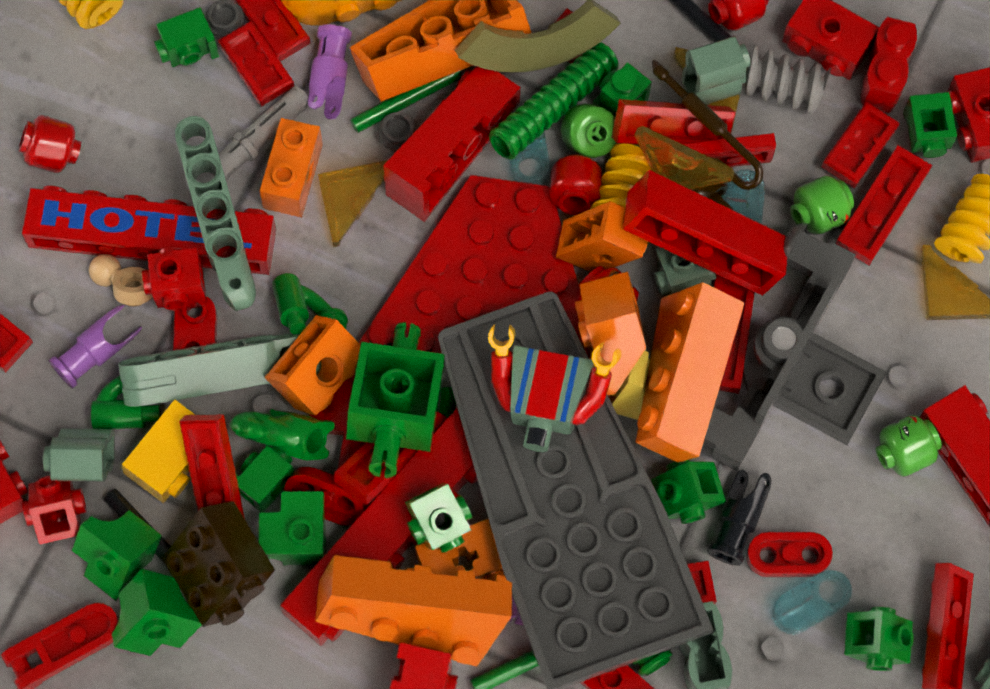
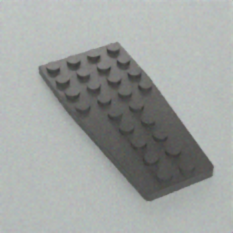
[438,292,713,689]

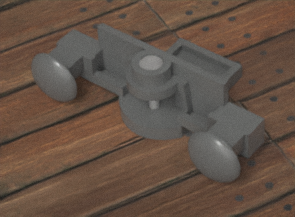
[703,222,887,471]

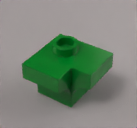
[259,491,326,565]
[72,510,162,601]
[112,569,202,656]

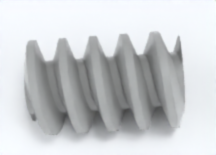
[746,45,831,114]

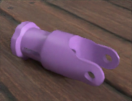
[308,24,352,120]
[49,304,142,389]

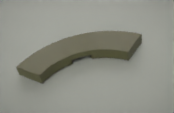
[455,0,621,72]

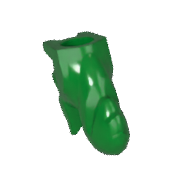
[230,409,335,461]

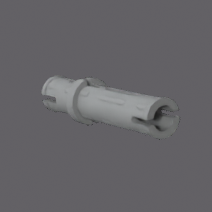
[212,86,309,180]

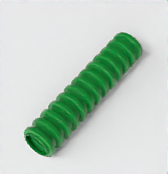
[489,42,619,160]

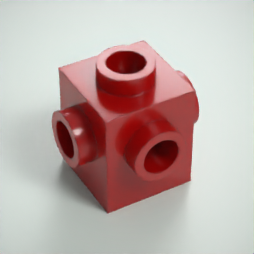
[142,247,207,310]
[22,476,87,545]

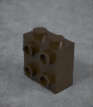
[162,501,275,627]

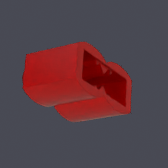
[860,17,917,114]

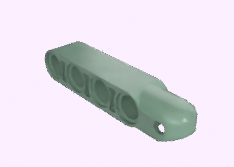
[175,116,256,312]
[118,333,321,407]

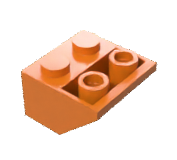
[575,272,646,396]

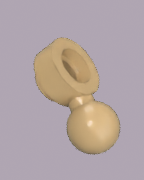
[89,254,153,307]

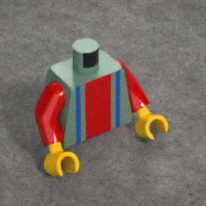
[488,325,621,452]

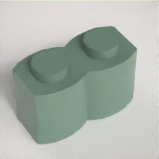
[682,36,751,105]
[43,428,115,482]
[679,601,732,689]

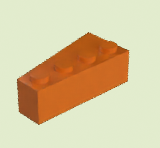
[349,0,532,102]
[635,282,744,463]
[316,555,512,667]

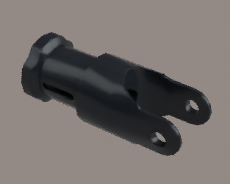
[707,470,771,566]

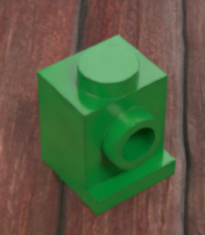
[154,7,219,68]
[593,62,652,117]
[903,92,957,158]
[236,445,294,512]

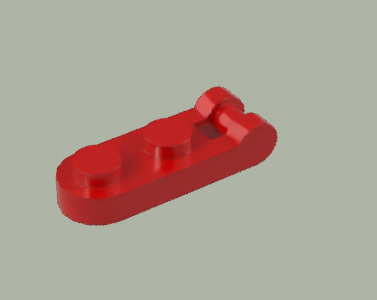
[1,603,119,689]

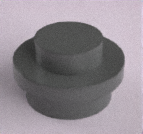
[205,0,245,38]
[378,112,418,151]

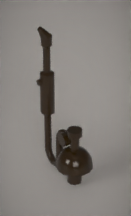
[652,60,764,210]

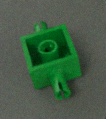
[346,322,445,478]

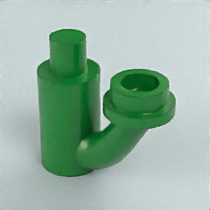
[272,273,348,335]
[91,375,161,429]

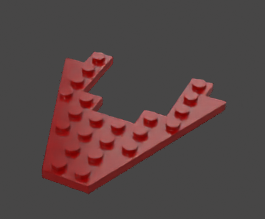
[310,175,610,469]

